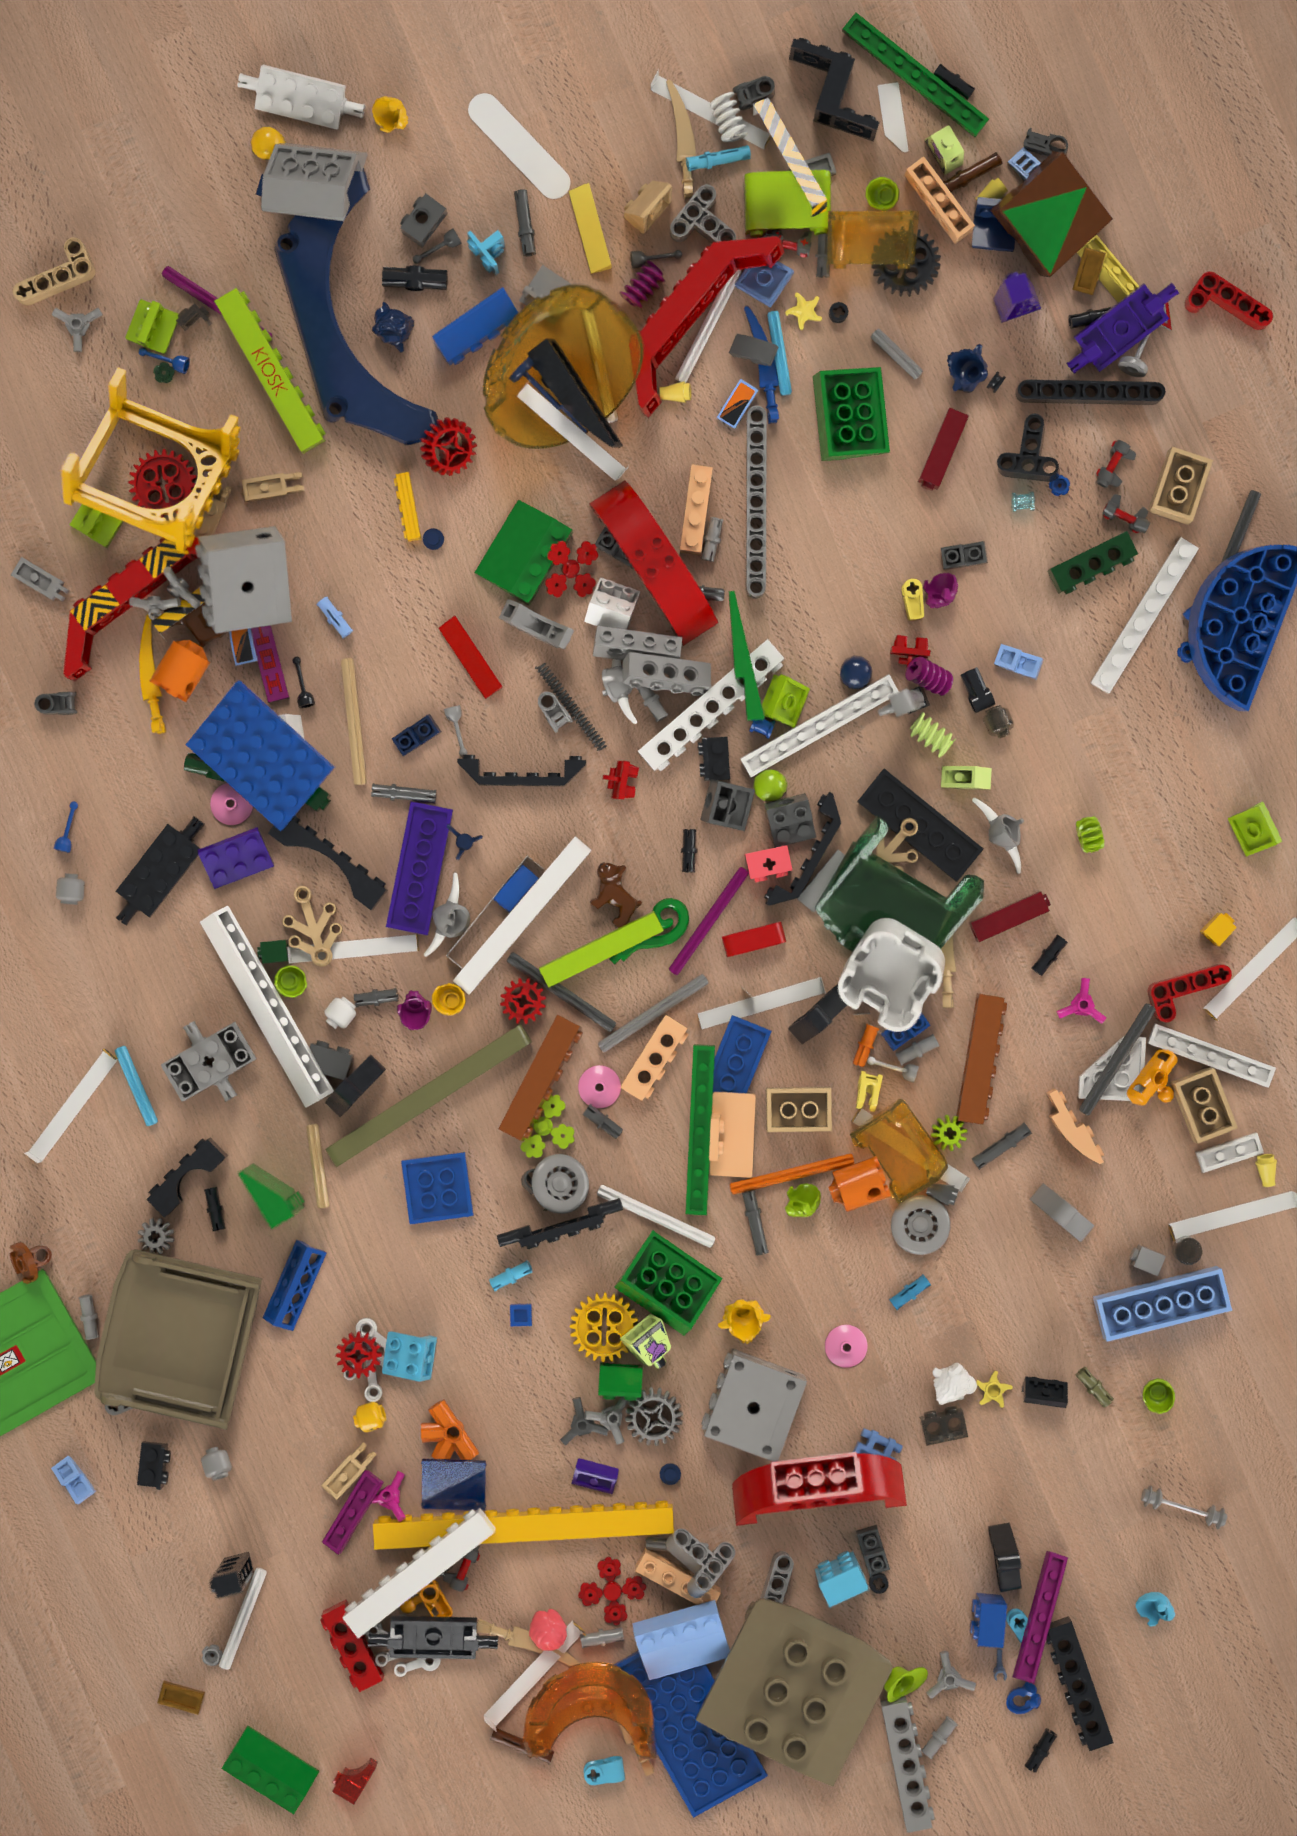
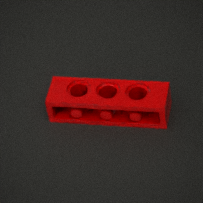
[320,1599,384,1692]

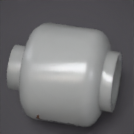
[56,873,85,905]
[201,1447,232,1481]

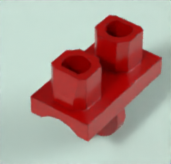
[890,635,931,669]
[602,761,639,800]

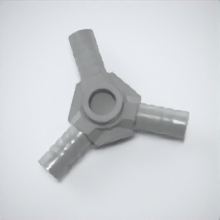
[52,308,103,352]
[163,567,201,609]
[129,596,181,620]
[584,1397,629,1444]
[926,1651,976,1699]

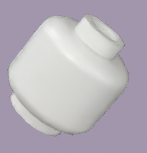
[324,997,356,1029]

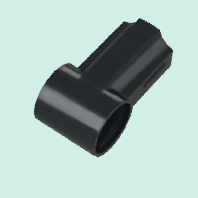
[960,667,995,713]

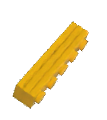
[394,472,421,542]

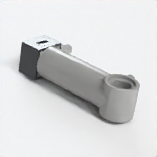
[878,686,930,717]

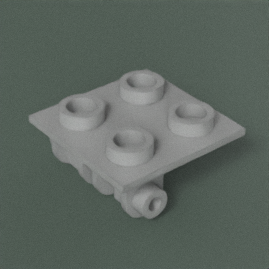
[519,265,578,324]

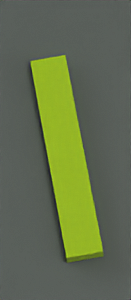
[539,911,664,988]

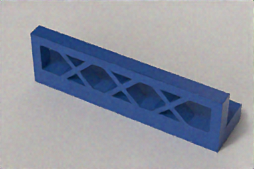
[263,1240,327,1331]

